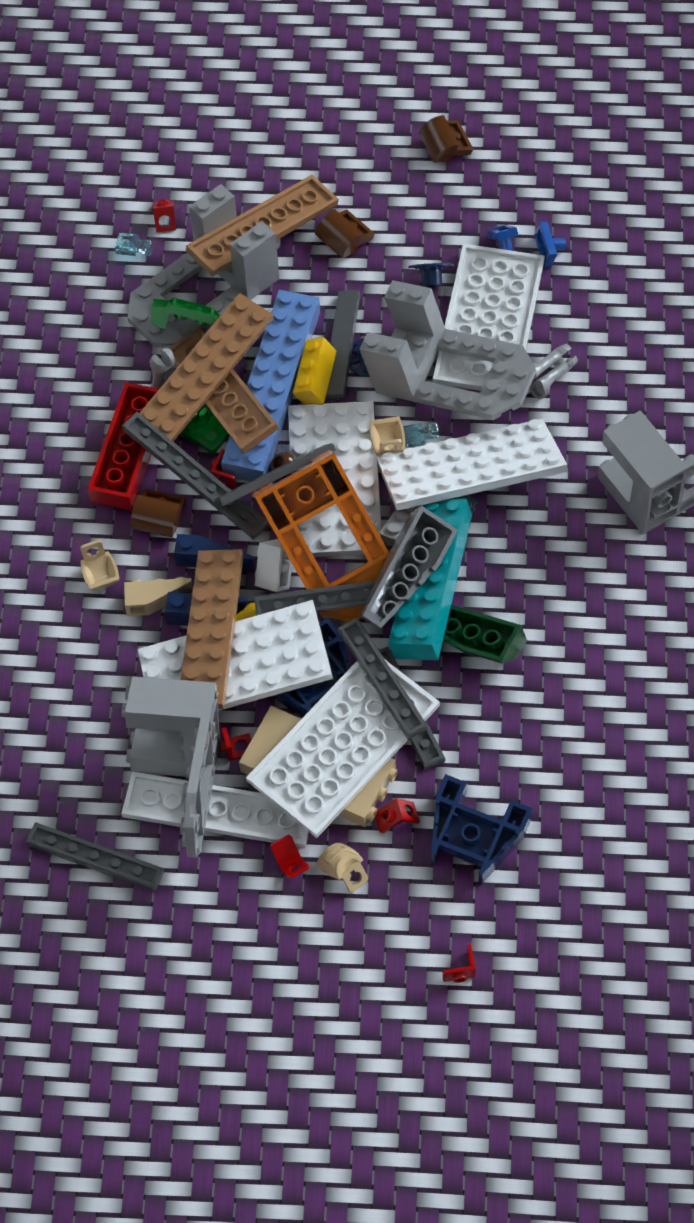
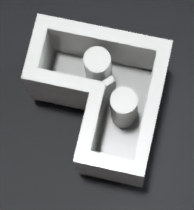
[255,539,294,592]

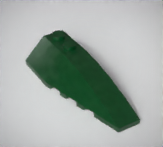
[443,605,527,664]

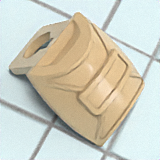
[370,416,405,455]
[80,540,119,590]
[316,843,368,893]

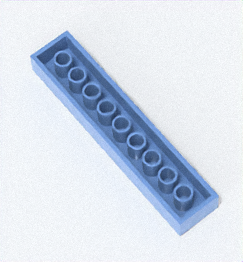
[221,290,320,482]

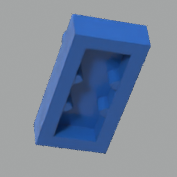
[534,222,566,267]
[487,225,518,251]

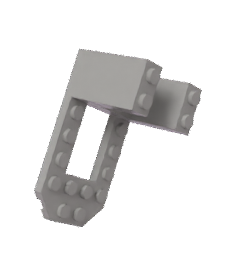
[127,184,279,347]
[359,280,536,420]
[598,410,694,534]
[121,676,220,858]

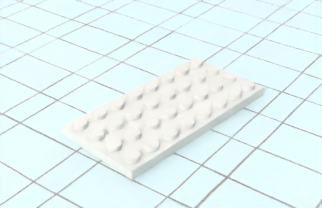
[433,244,545,391]
[288,401,381,557]
[376,419,568,511]
[138,600,333,711]
[246,660,440,838]

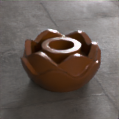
[271,452,295,479]

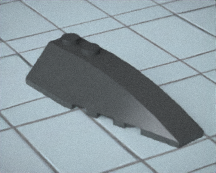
[361,506,458,629]

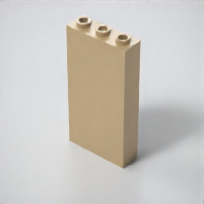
[239,706,398,827]

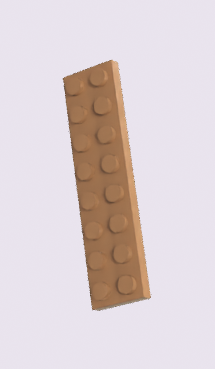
[186,175,339,277]
[139,293,274,441]
[169,327,280,454]
[180,549,244,709]

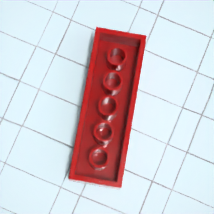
[87,382,159,511]

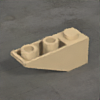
[124,577,193,616]

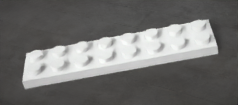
[121,771,309,848]

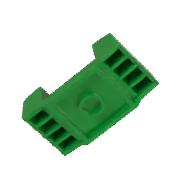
[151,297,221,329]

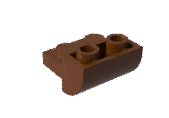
[419,115,474,163]
[315,209,375,258]
[130,489,186,538]

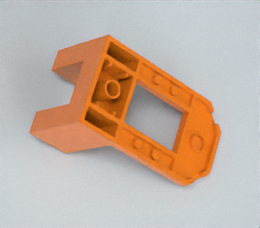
[252,450,389,623]

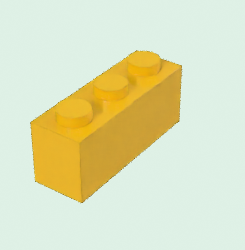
[293,337,337,405]

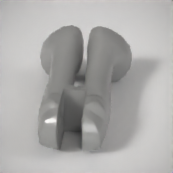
[530,344,578,399]
[149,348,175,389]

